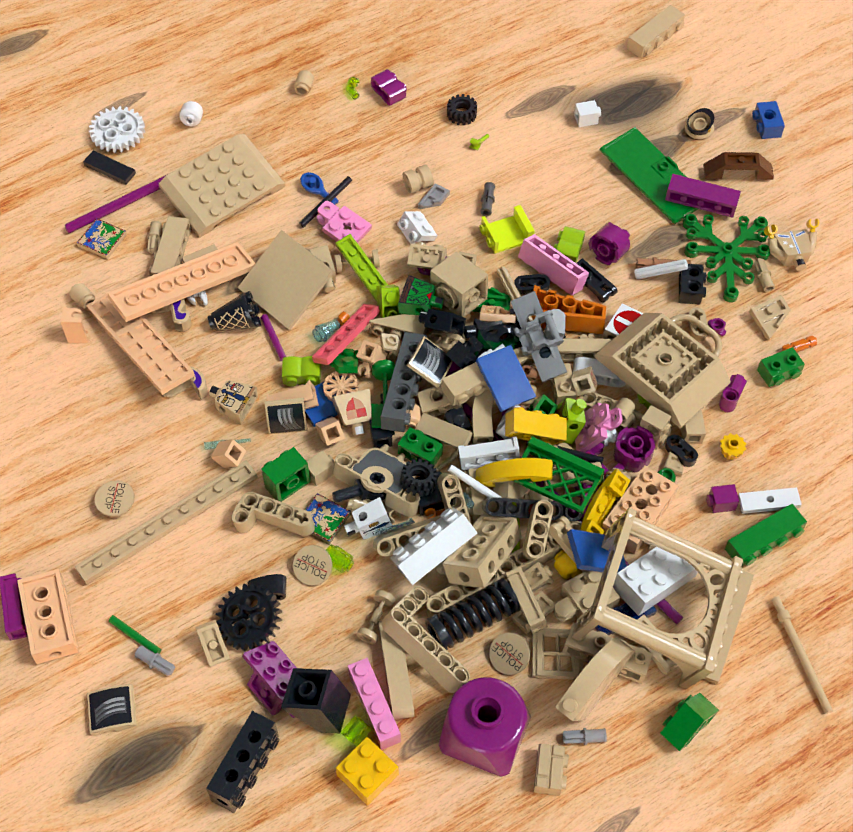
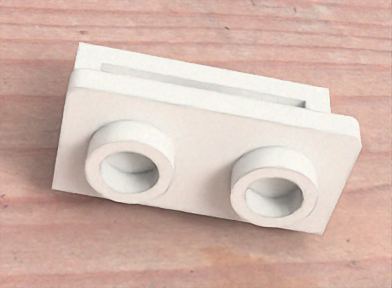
[397,211,438,244]

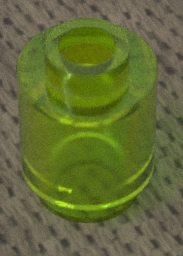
[326,544,354,573]

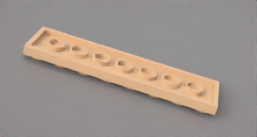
[108,242,256,322]

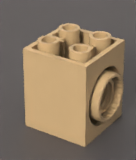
[430,251,488,317]

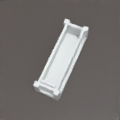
[458,437,520,470]

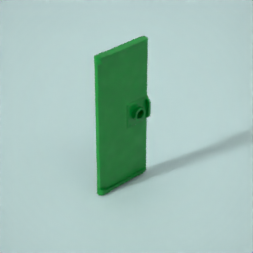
[600,127,698,225]

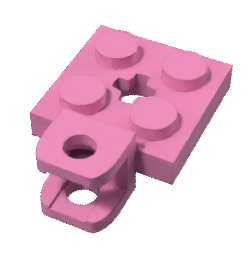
[317,201,372,243]
[575,402,622,452]

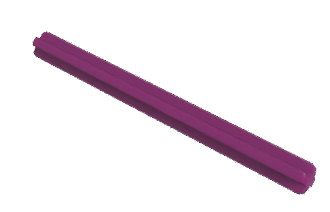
[65,174,168,233]

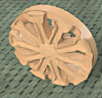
[323,371,359,401]

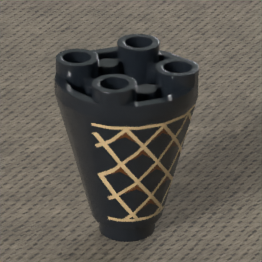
[208,291,261,330]

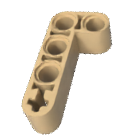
[232,492,315,536]

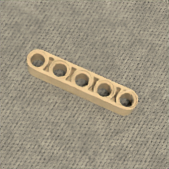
[378,621,415,720]

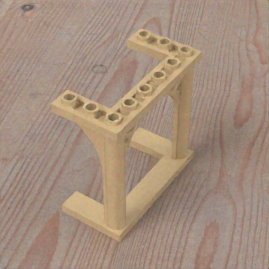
[571,507,743,689]

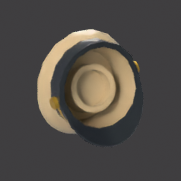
[684,108,715,139]

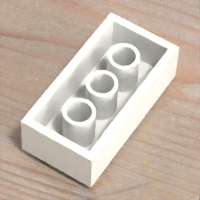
[390,507,477,585]
[613,547,698,616]

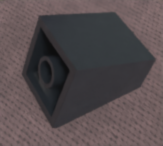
[281,668,351,734]

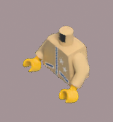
[764,219,820,271]

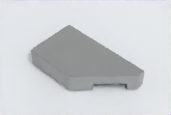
[418,183,450,209]

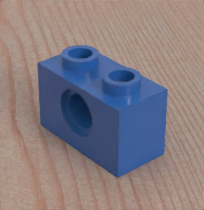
[752,101,785,139]

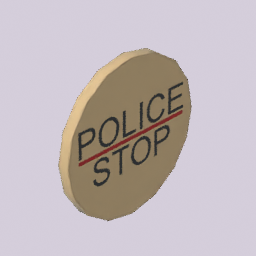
[95,480,135,517]
[293,545,333,586]
[489,632,530,675]

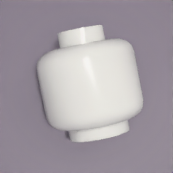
[179,101,203,127]

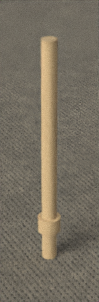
[772,596,833,714]

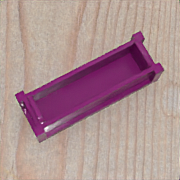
[0,573,27,641]

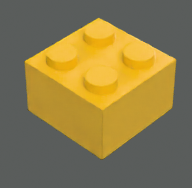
[336,737,399,806]

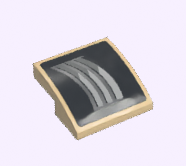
[407,336,453,388]
[265,398,307,435]
[87,684,137,736]

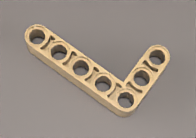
[373,472,471,556]
[381,586,470,693]

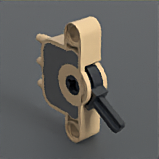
[332,444,420,517]

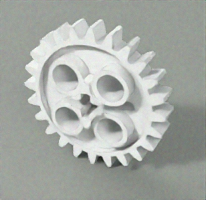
[89,106,145,153]

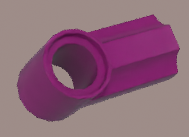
[719,374,747,412]

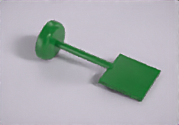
[371,360,396,428]

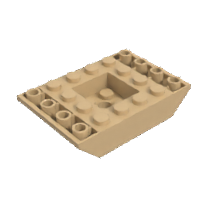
[594,313,731,429]

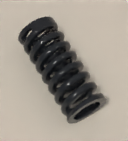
[425,578,520,650]

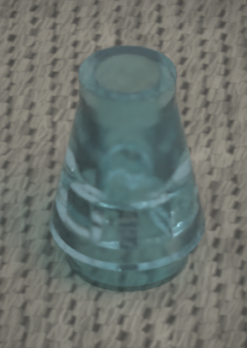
[312,319,340,342]

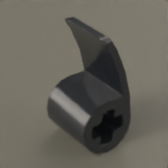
[248,574,287,600]

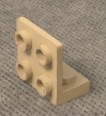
[407,242,448,269]

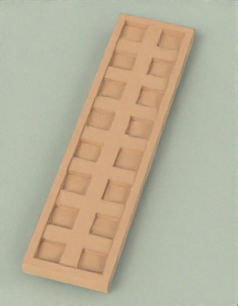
[86,288,195,395]

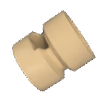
[402,164,434,194]

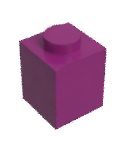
[706,484,739,513]

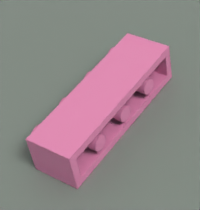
[518,234,589,295]
[348,658,401,750]

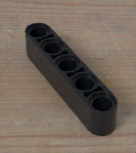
[482,497,582,521]

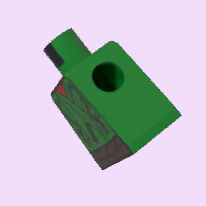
[398,275,444,316]

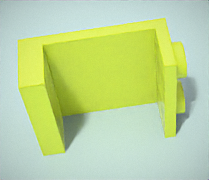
[479,205,535,254]

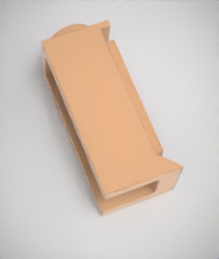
[267,380,319,410]

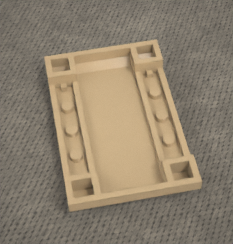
[159,134,285,238]

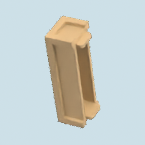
[505,567,548,634]

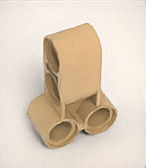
[580,392,636,434]

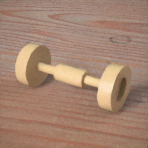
[335,249,380,273]
[357,590,395,644]

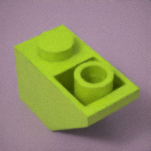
[376,284,400,318]

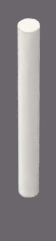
[447,464,517,513]

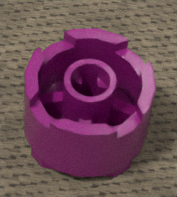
[588,222,630,265]
[614,426,655,472]

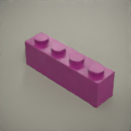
[665,174,741,218]

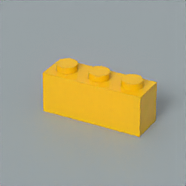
[505,407,567,445]

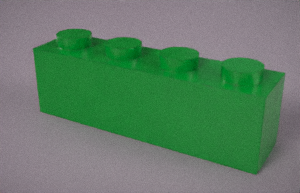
[725,504,807,567]

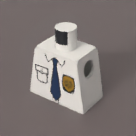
[344,497,394,539]

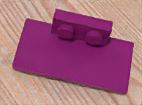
[242,641,297,718]

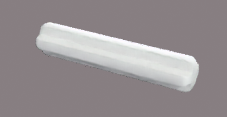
[635,259,688,279]

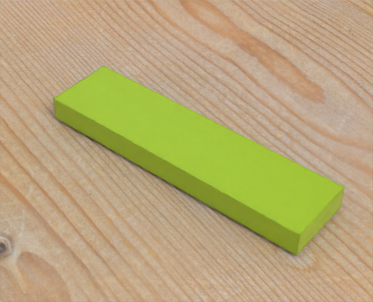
[335,234,388,301]

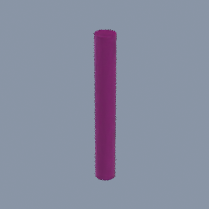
[261,314,286,361]

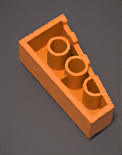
[531,285,606,334]

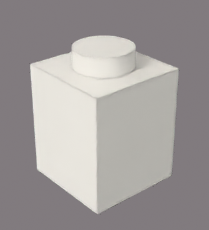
[574,100,601,127]

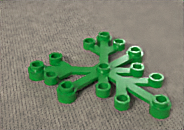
[682,214,770,303]

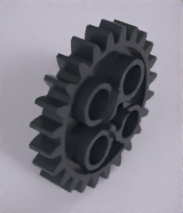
[215,583,282,651]

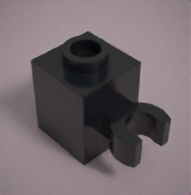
[446,336,484,369]

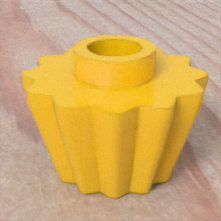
[720,433,747,460]

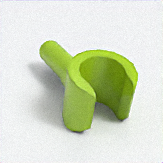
[469,134,489,150]

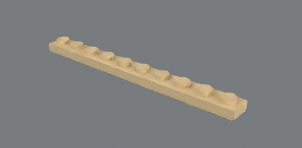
[75,460,258,585]

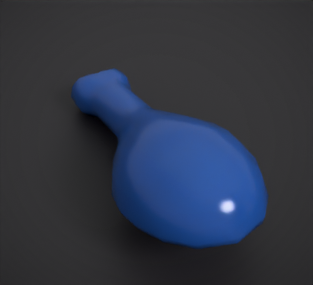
[300,172,339,205]

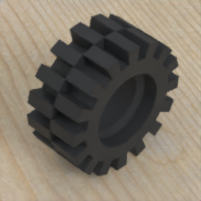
[447,94,477,126]
[400,459,438,497]

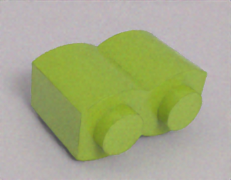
[554,226,585,263]
[282,356,321,387]

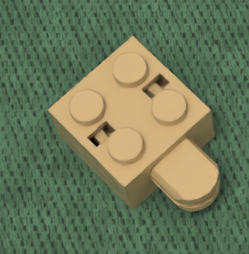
[554,570,620,621]

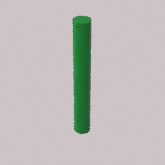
[109,615,162,654]

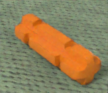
[782,336,817,352]

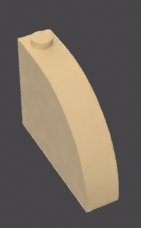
[555,638,635,721]

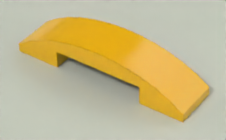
[475,458,553,488]
[581,469,631,534]

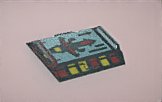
[375,518,415,537]

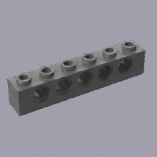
[381,332,427,432]

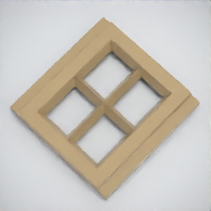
[532,628,583,680]

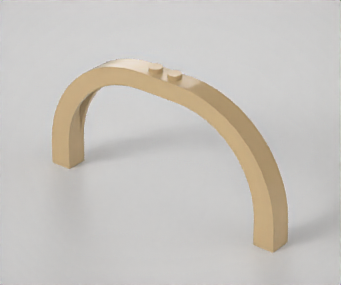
[471,338,706,445]

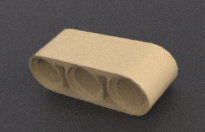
[523,500,553,560]

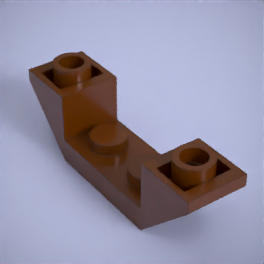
[703,152,774,180]

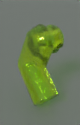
[346,77,360,100]

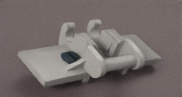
[511,291,567,382]

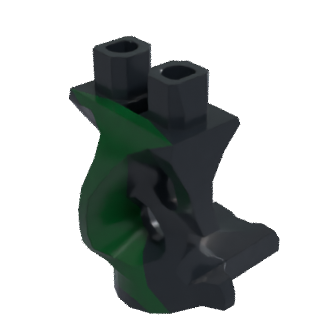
[463,308,522,358]

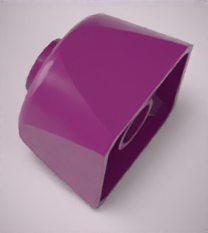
[439,677,531,777]

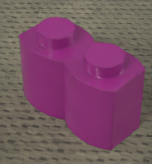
[371,69,407,106]

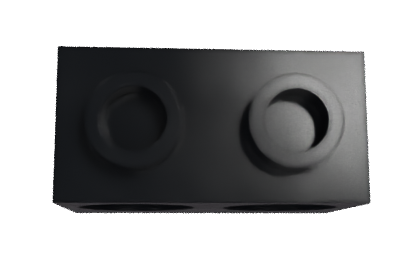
[678,264,706,305]

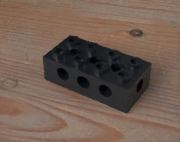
[206,711,280,813]

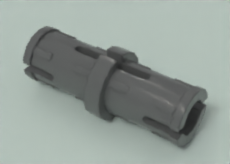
[481,182,495,216]

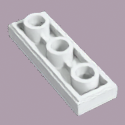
[738,487,802,514]

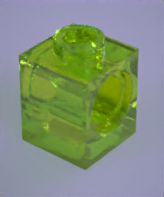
[340,714,372,747]

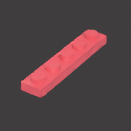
[312,304,380,365]

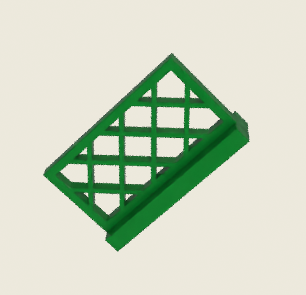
[513,436,604,514]

